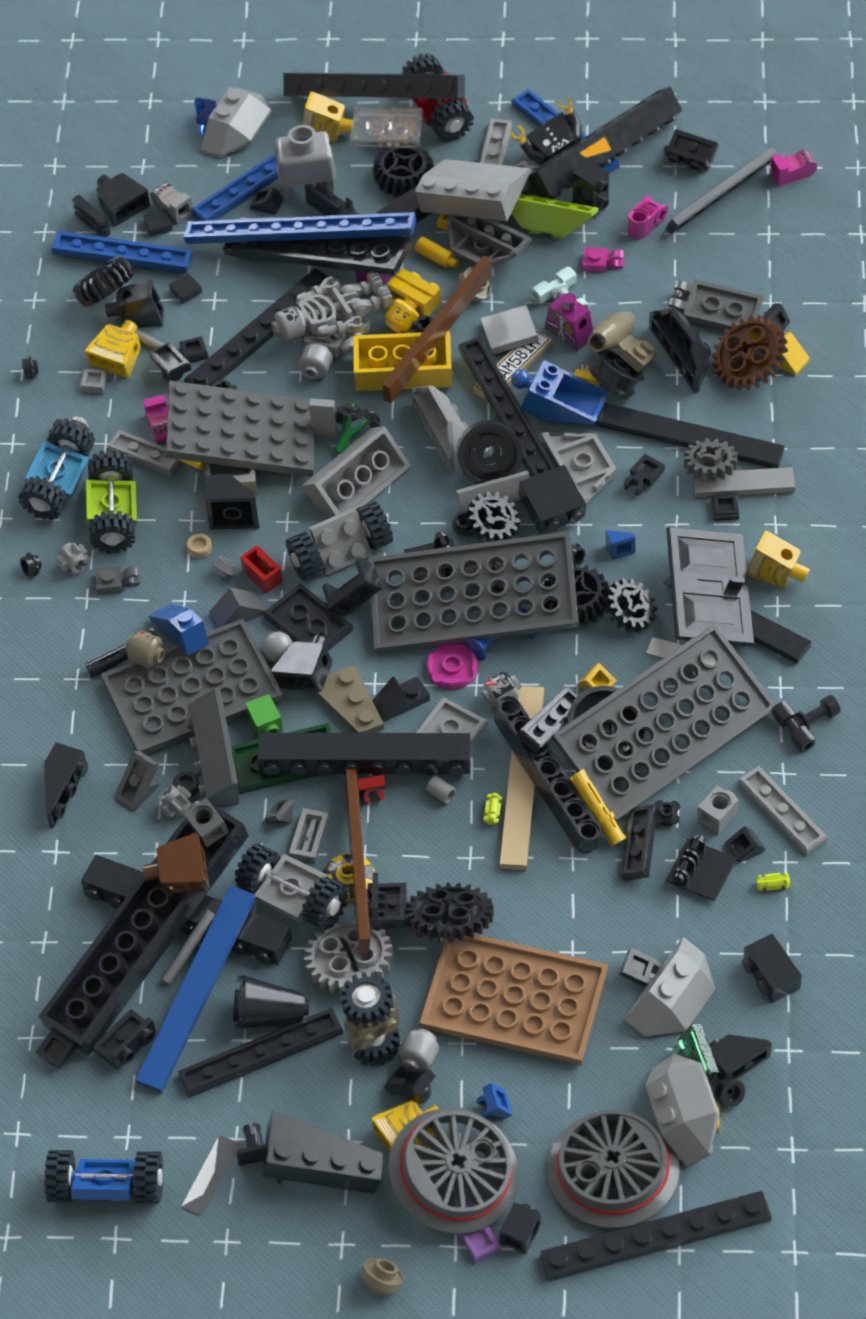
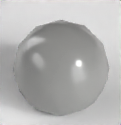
[261,632,293,663]

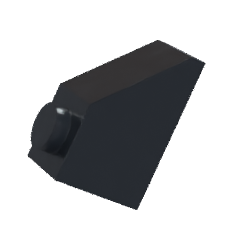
[705,1034,772,1080]

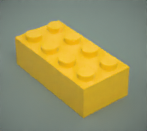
[354,331,452,391]

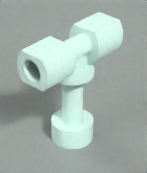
[531,266,590,310]

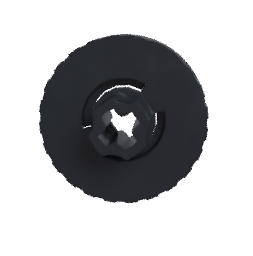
[456,420,522,484]

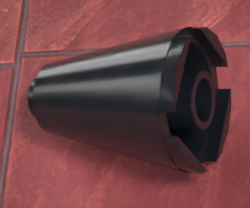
[233,975,309,1031]

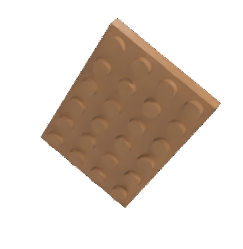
[419,934,609,1065]

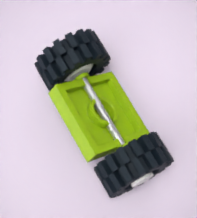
[85,450,137,554]

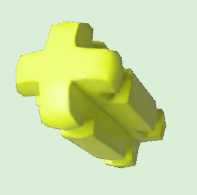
[483,793,502,826]
[756,872,790,891]

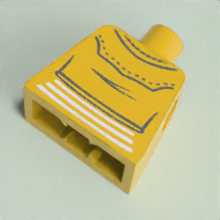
[303,92,356,142]
[85,320,141,379]
[747,530,810,587]
[371,1101,439,1157]

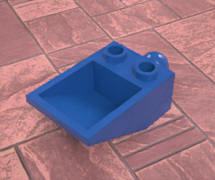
[511,360,609,425]

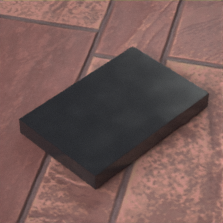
[263,583,353,651]

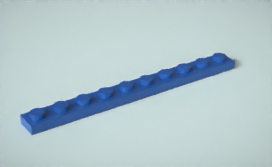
[184,212,416,244]

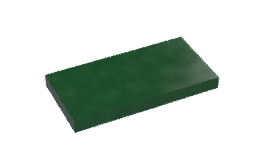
[231,723,333,794]

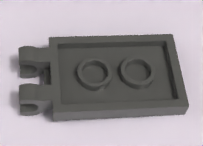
[669,279,764,331]

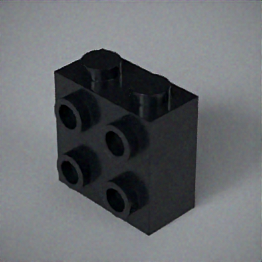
[518,465,586,534]

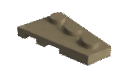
[312,665,384,733]

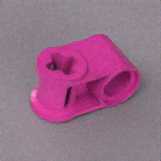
[628,196,668,239]

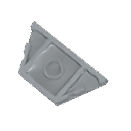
[541,432,616,504]

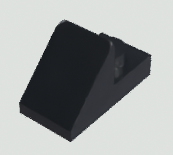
[372,676,430,722]

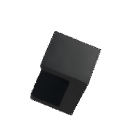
[322,558,382,617]

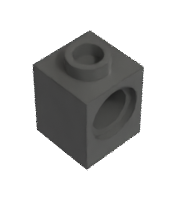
[183,798,229,848]

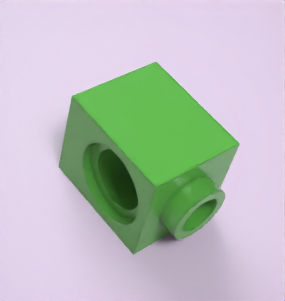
[245,694,283,739]

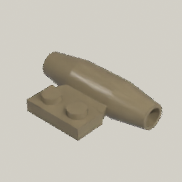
[588,311,658,372]

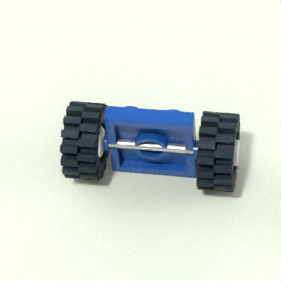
[44,1150,163,1204]

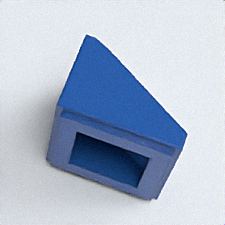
[605,531,636,559]

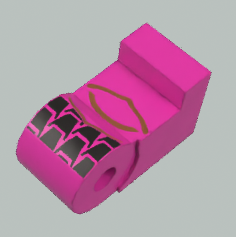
[770,150,817,187]
[143,395,167,444]

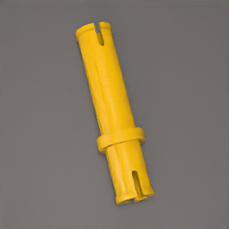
[569,769,626,847]

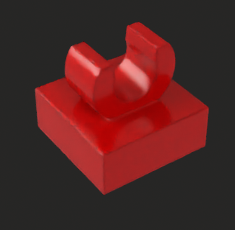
[357,775,385,803]

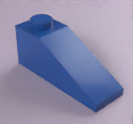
[149,604,209,656]

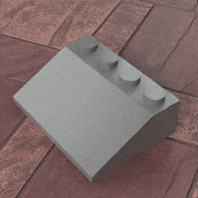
[415,159,531,221]

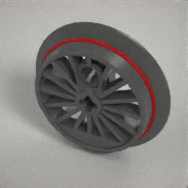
[388,1108,519,1234]
[547,1110,679,1229]

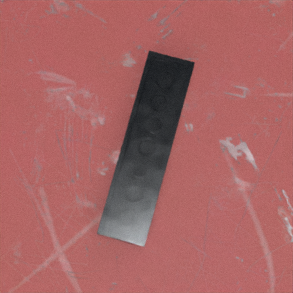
[223,217,412,276]

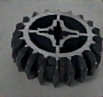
[372,142,435,197]
[72,256,134,307]
[543,563,609,627]

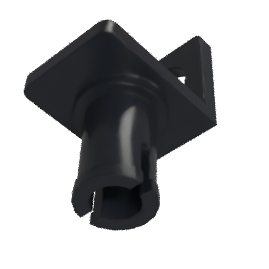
[236,1123,282,1184]

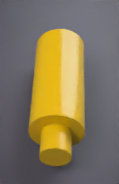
[415,237,459,269]

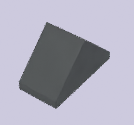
[209,587,265,628]

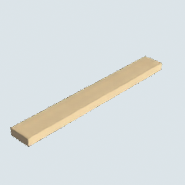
[500,686,544,870]

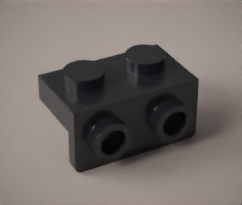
[663,129,719,171]
[367,873,407,929]
[92,1009,156,1071]

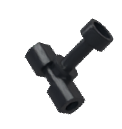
[772,695,841,753]

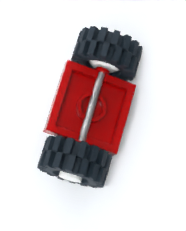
[401,53,474,142]

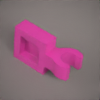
[582,247,624,272]

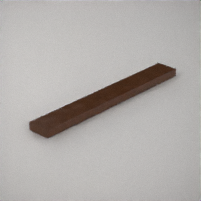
[382,256,492,403]
[345,769,371,956]

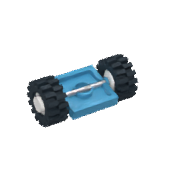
[18,418,95,520]

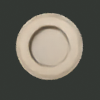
[187,534,212,559]

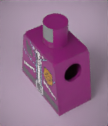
[545,293,593,351]

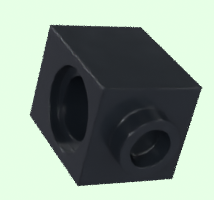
[499,1202,541,1255]

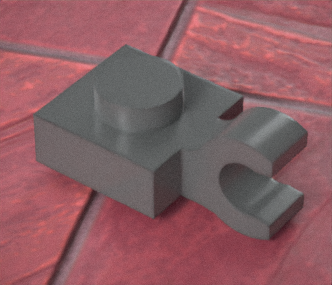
[96,566,140,595]

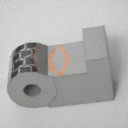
[150,182,193,224]

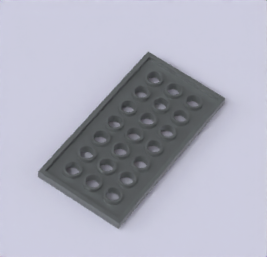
[369,531,579,653]
[551,623,776,821]

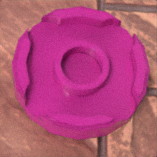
[426,643,478,690]

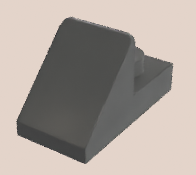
[114,751,160,810]

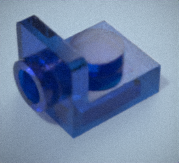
[194,97,217,135]

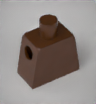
[143,833,210,893]

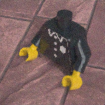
[510,95,582,164]

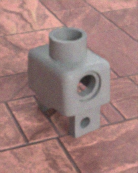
[275,125,336,198]

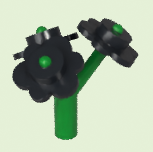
[334,403,381,453]

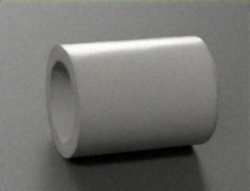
[426,776,456,804]

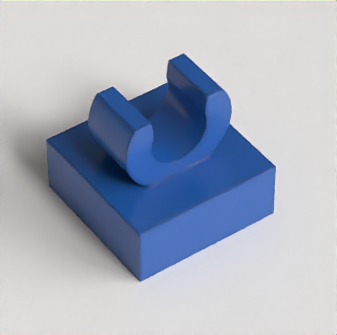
[476,1083,513,1120]

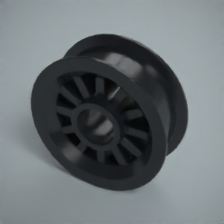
[588,350,644,396]

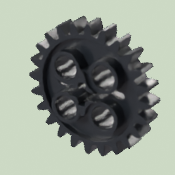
[405,882,494,943]

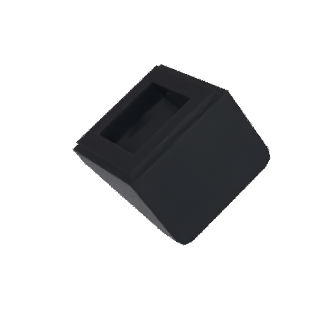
[250,187,284,214]
[725,826,766,863]

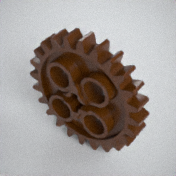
[711,315,788,391]

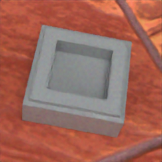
[80,369,108,394]

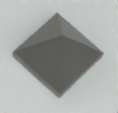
[264,798,294,823]

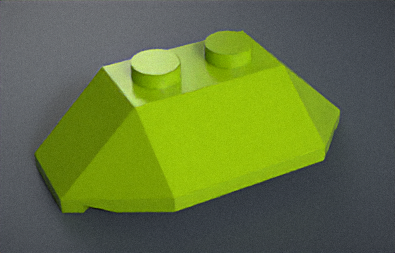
[511,194,598,238]

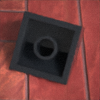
[205,474,260,530]

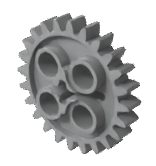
[304,918,394,994]

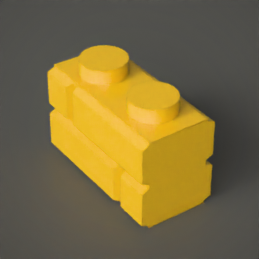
[386,268,442,316]

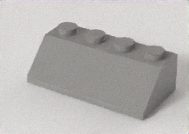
[302,426,411,518]

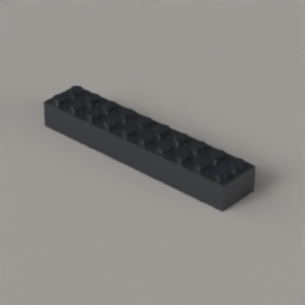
[38,797,249,1056]

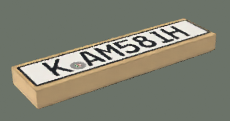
[473,330,552,400]

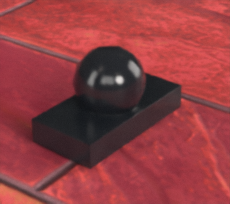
[149,342,192,381]
[384,1067,436,1105]

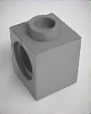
[697,785,739,835]

